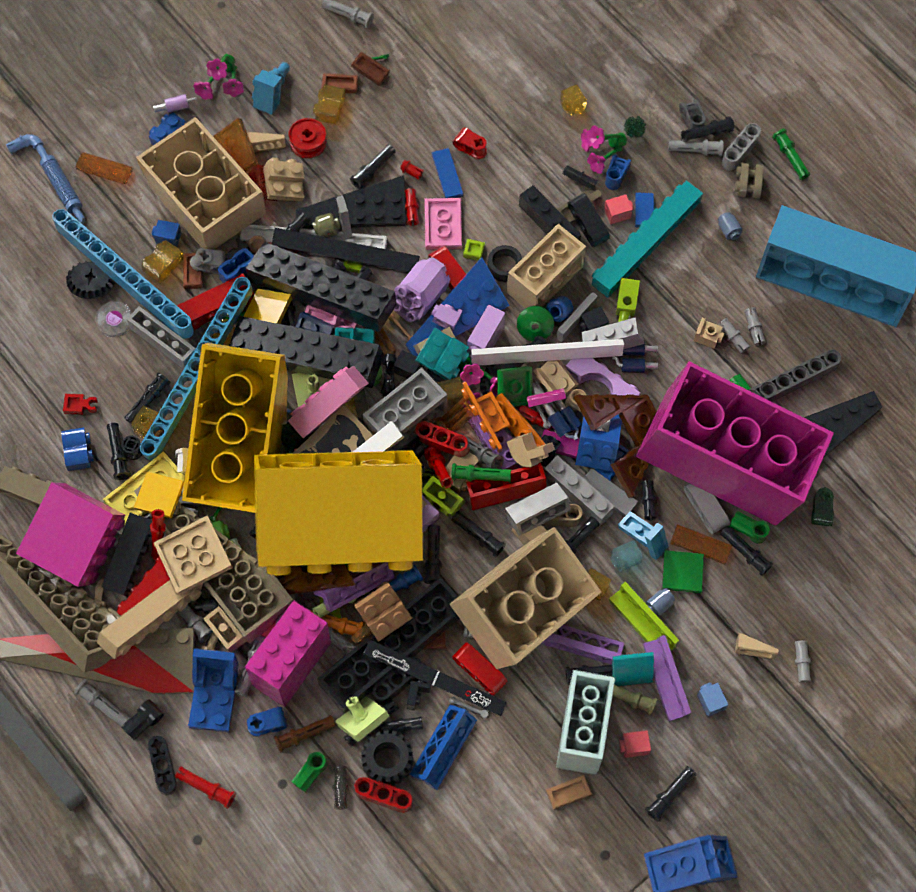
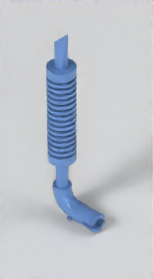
[6,134,85,225]

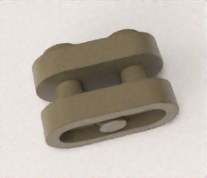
[734,163,763,199]

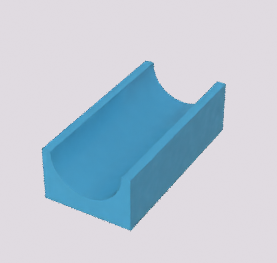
[756,205,916,327]

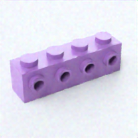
[465,404,522,470]

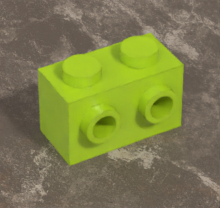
[422,476,466,517]

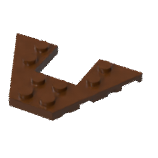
[573,394,657,498]
[274,564,356,595]

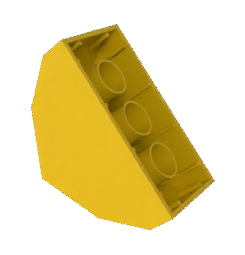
[182,343,288,513]

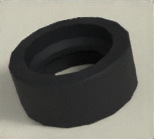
[487,245,522,282]

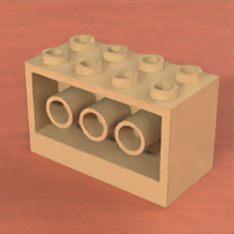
[507,224,586,308]

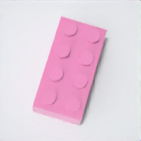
[288,366,369,438]

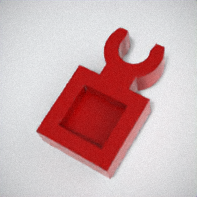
[63,394,98,415]

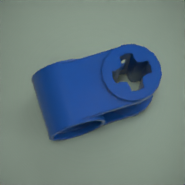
[605,154,631,190]
[247,707,288,736]

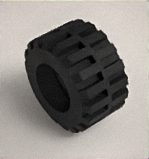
[361,730,413,786]

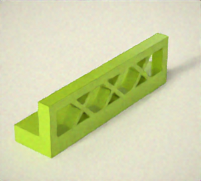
[609,582,679,651]

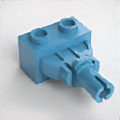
[252,62,290,115]

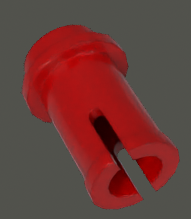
[400,160,424,180]

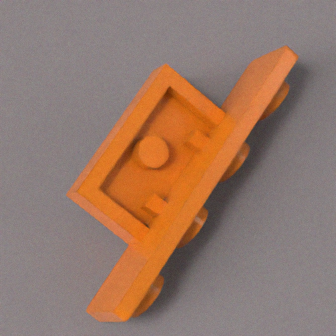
[461,381,510,453]
[496,393,545,460]

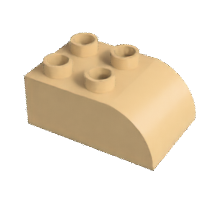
[136,117,266,250]
[450,527,601,669]

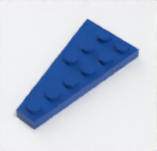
[405,257,510,356]

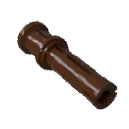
[273,715,336,753]

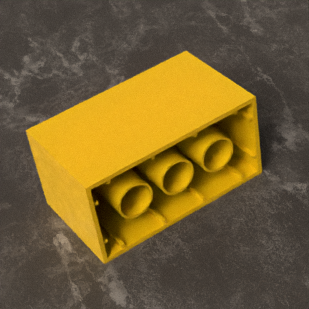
[254,450,423,575]

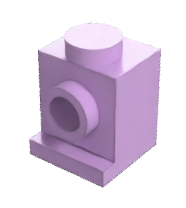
[432,304,462,332]

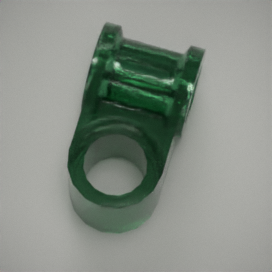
[811,487,834,527]

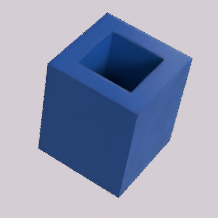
[152,220,182,248]

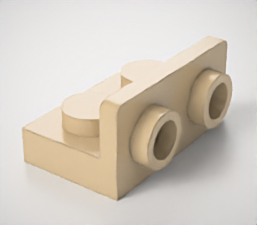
[533,360,579,396]

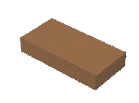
[546,775,592,810]

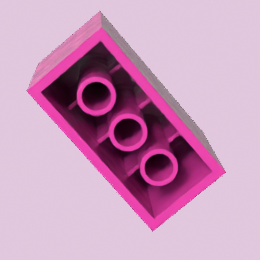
[16,482,126,586]
[245,601,331,708]

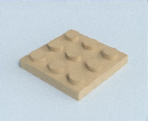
[154,516,233,595]

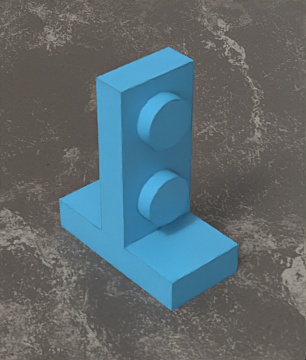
[618,511,669,560]

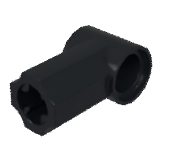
[122,699,164,740]

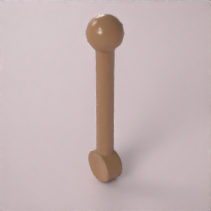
[388,314,412,340]

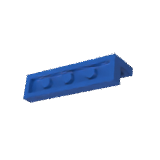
[409,705,477,790]

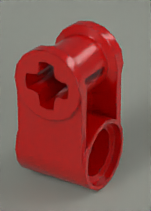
[452,128,487,159]

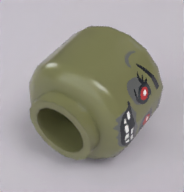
[313,213,341,238]

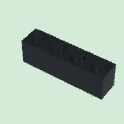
[519,185,581,241]
[101,513,152,596]

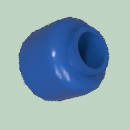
[546,296,574,322]

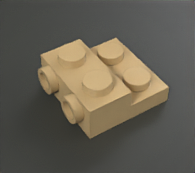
[263,158,304,201]

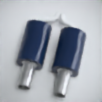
[612,342,658,373]
[543,400,582,440]

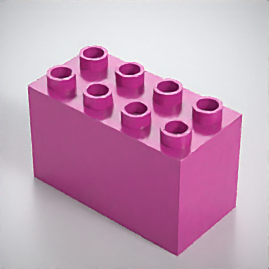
[636,361,834,526]

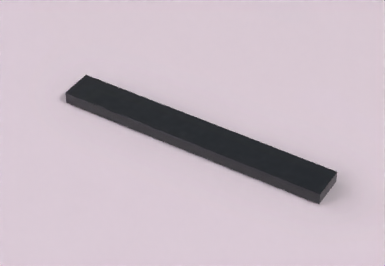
[271,227,420,273]

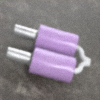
[153,94,196,113]

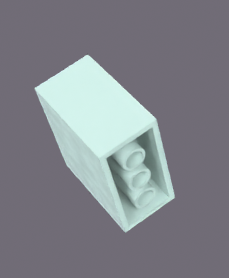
[556,670,615,775]

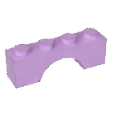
[566,358,640,395]

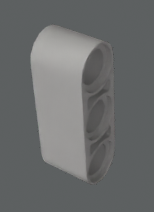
[722,123,761,171]
[684,484,730,534]

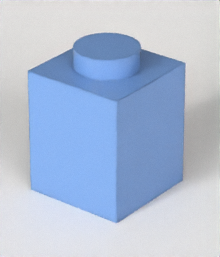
[697,683,728,717]

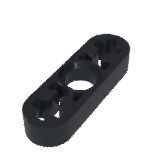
[148,736,177,795]

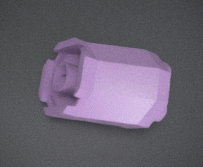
[394,257,450,322]

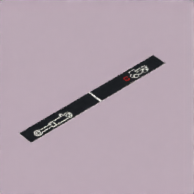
[364,640,507,716]

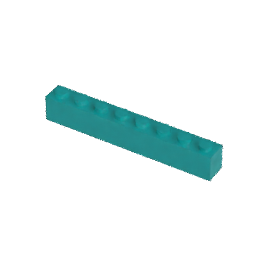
[591,180,703,298]

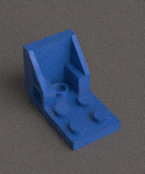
[188,649,239,732]
[644,835,738,892]

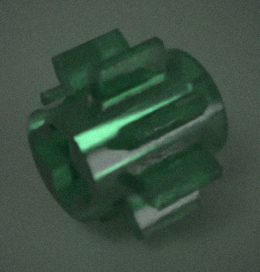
[624,116,646,139]

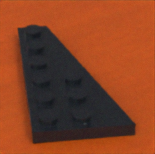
[296,175,405,229]
[803,391,882,458]

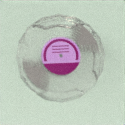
[96,302,132,337]

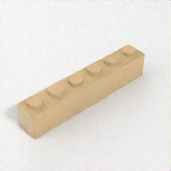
[97,580,203,659]

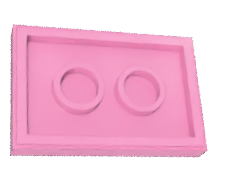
[425,198,462,250]

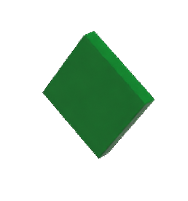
[497,366,533,407]
[662,550,704,593]

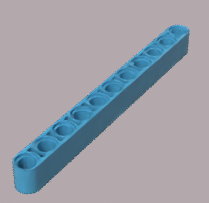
[52,209,194,339]
[140,277,253,461]

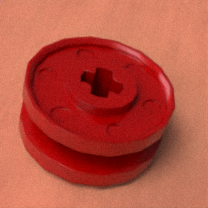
[288,118,327,159]

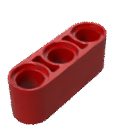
[428,246,466,291]
[415,421,470,457]
[452,642,508,696]
[355,777,413,813]

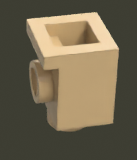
[694,318,724,349]

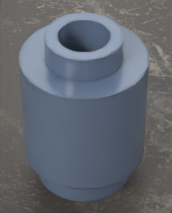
[718,212,743,240]
[646,589,675,617]

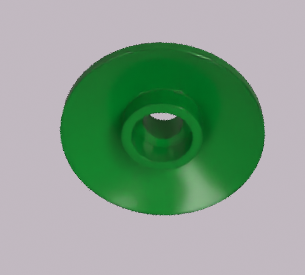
[517,306,554,342]

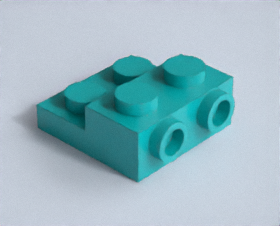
[415,328,469,380]

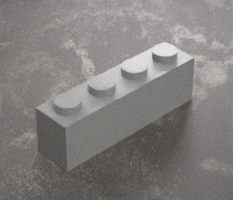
[127,306,196,369]
[544,455,615,527]

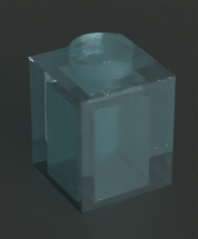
[610,540,643,572]

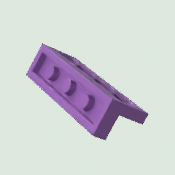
[314,562,395,612]
[541,625,624,665]
[643,635,691,721]

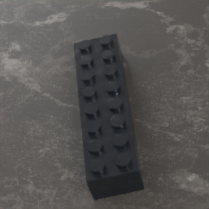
[246,242,397,332]
[229,316,384,388]
[317,577,460,714]

